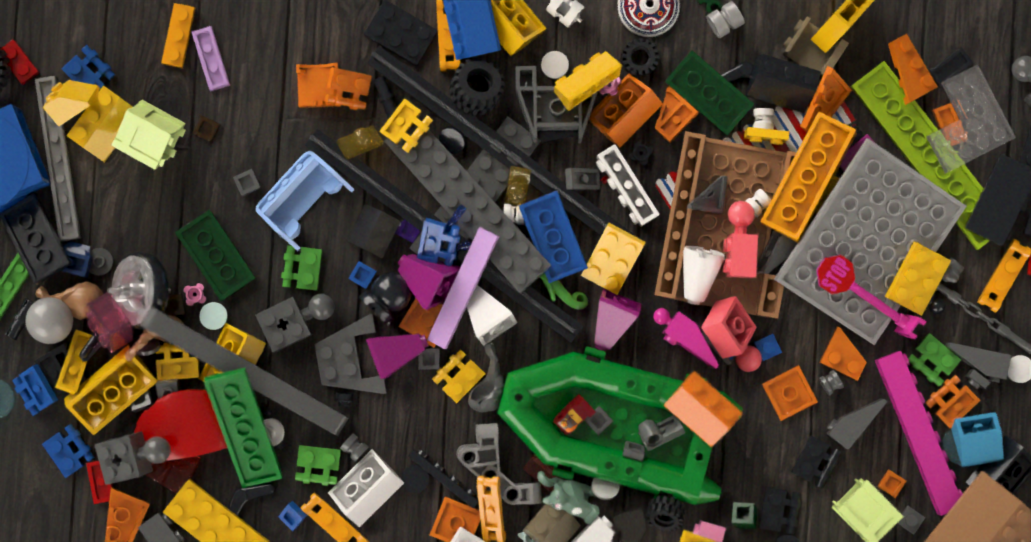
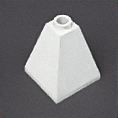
[467,285,517,346]

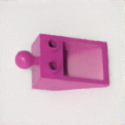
[653,308,719,369]

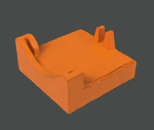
[296,63,339,108]

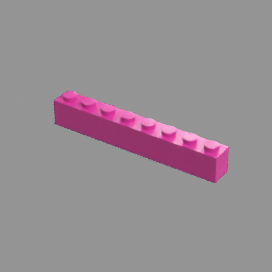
[874,351,963,516]

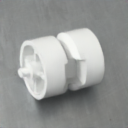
[546,0,585,28]

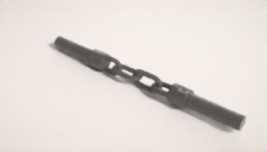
[936,283,1031,354]

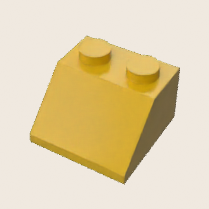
[42,80,100,126]

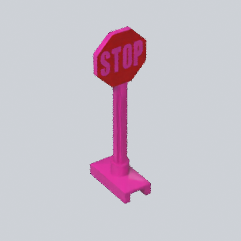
[816,255,926,339]

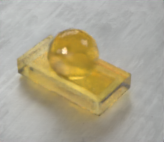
[337,125,383,160]
[505,166,531,205]

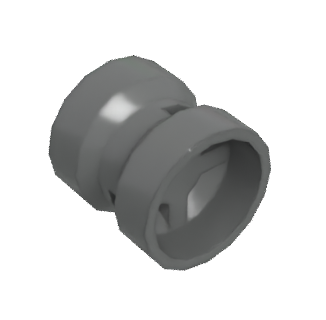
[340,433,369,462]

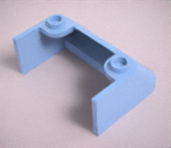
[256,151,354,251]

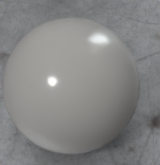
[25,297,73,344]

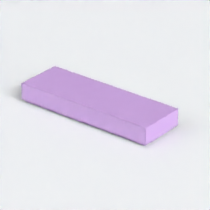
[192,26,230,91]

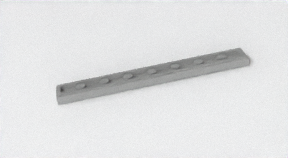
[35,76,81,242]

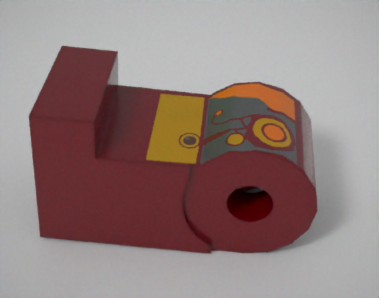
[553,394,596,435]

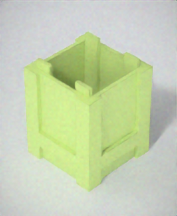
[111,100,186,169]
[831,478,903,542]

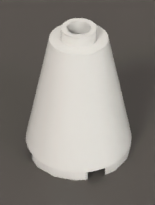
[683,246,725,305]

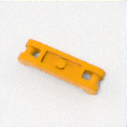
[436,0,461,72]
[977,239,1031,313]
[477,476,506,542]
[300,492,370,542]

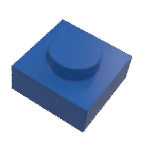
[348,261,377,289]
[754,334,782,361]
[278,501,307,531]

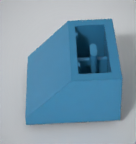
[951,412,1004,467]

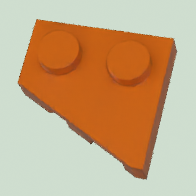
[655,86,699,143]
[819,327,867,381]

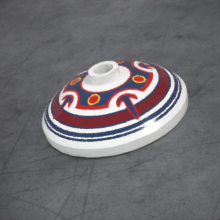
[618,0,680,37]

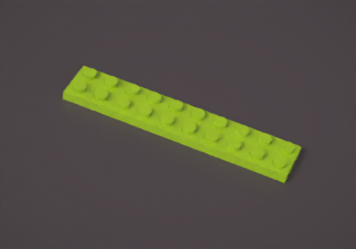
[851,61,989,250]

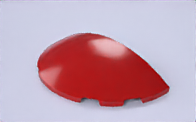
[134,389,228,460]

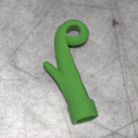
[540,272,588,310]

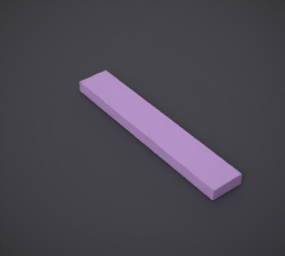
[427,227,500,349]

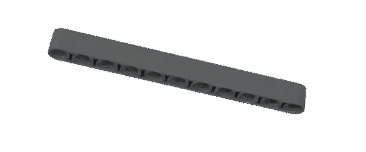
[140,307,349,436]

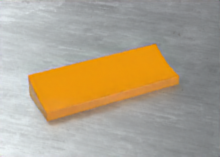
[760,111,857,243]

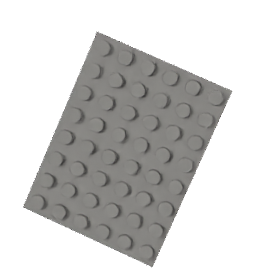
[774,139,966,345]

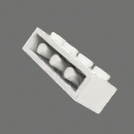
[596,144,659,227]

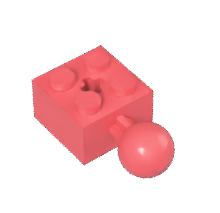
[722,201,758,279]
[701,296,762,372]

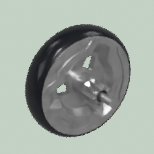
[108,252,171,329]

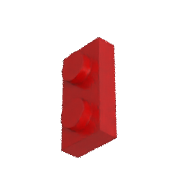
[1,39,40,85]
[86,461,114,504]

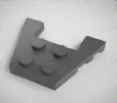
[315,314,387,394]

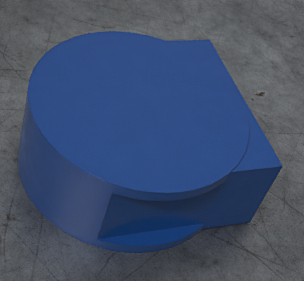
[0,104,51,213]

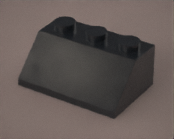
[746,54,821,113]
[965,435,1031,495]

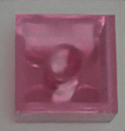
[86,292,133,353]

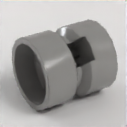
[706,1,745,38]

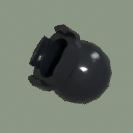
[359,272,412,325]

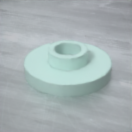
[200,302,228,330]

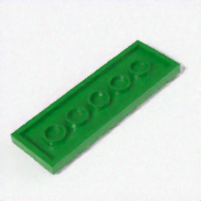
[204,368,283,488]

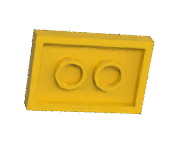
[581,223,646,295]
[885,241,951,316]

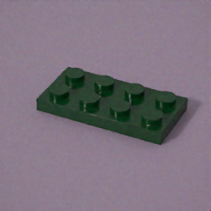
[665,50,754,135]
[175,209,256,301]

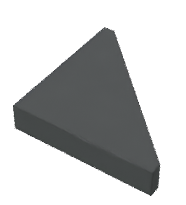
[687,176,728,214]

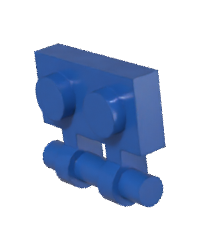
[61,45,115,91]
[417,218,460,266]
[12,364,58,416]
[42,424,95,478]

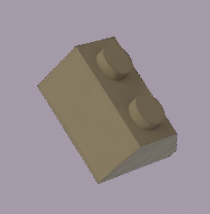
[522,504,581,542]

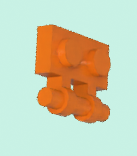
[325,67,372,110]
[925,375,981,429]

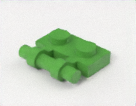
[281,245,323,291]
[908,333,961,387]
[295,445,341,486]

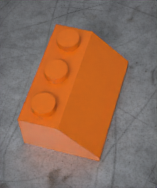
[589,73,663,148]
[663,371,743,447]

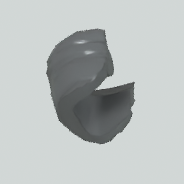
[941,257,964,283]

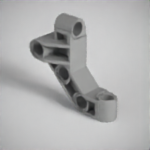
[456,423,542,505]

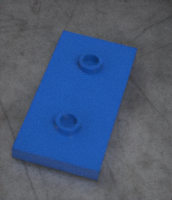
[519,190,588,283]

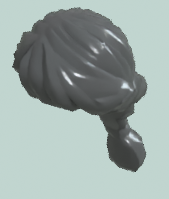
[468,343,505,412]

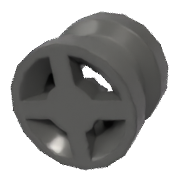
[819,370,844,396]

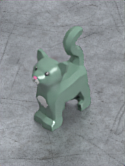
[537,471,600,525]

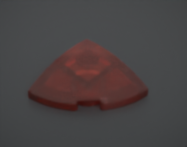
[145,456,201,494]

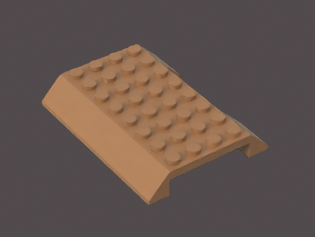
[654,131,797,319]

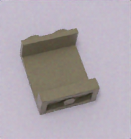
[782,16,849,79]

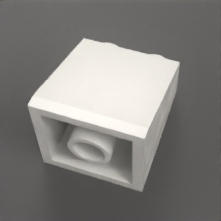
[571,516,614,542]

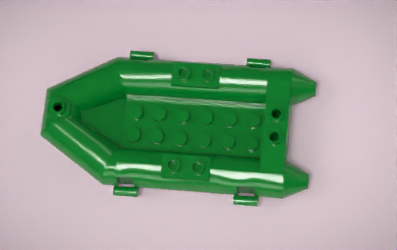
[497,346,743,505]

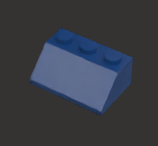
[443,0,501,60]

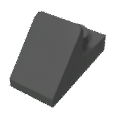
[565,168,601,191]

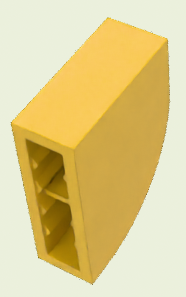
[810,0,874,53]

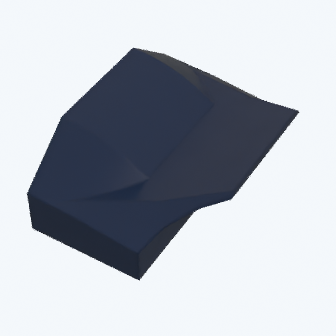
[61,241,92,278]

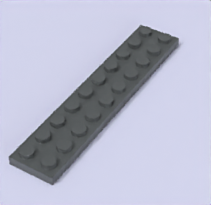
[384,118,551,294]

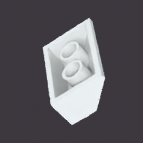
[328,449,404,527]

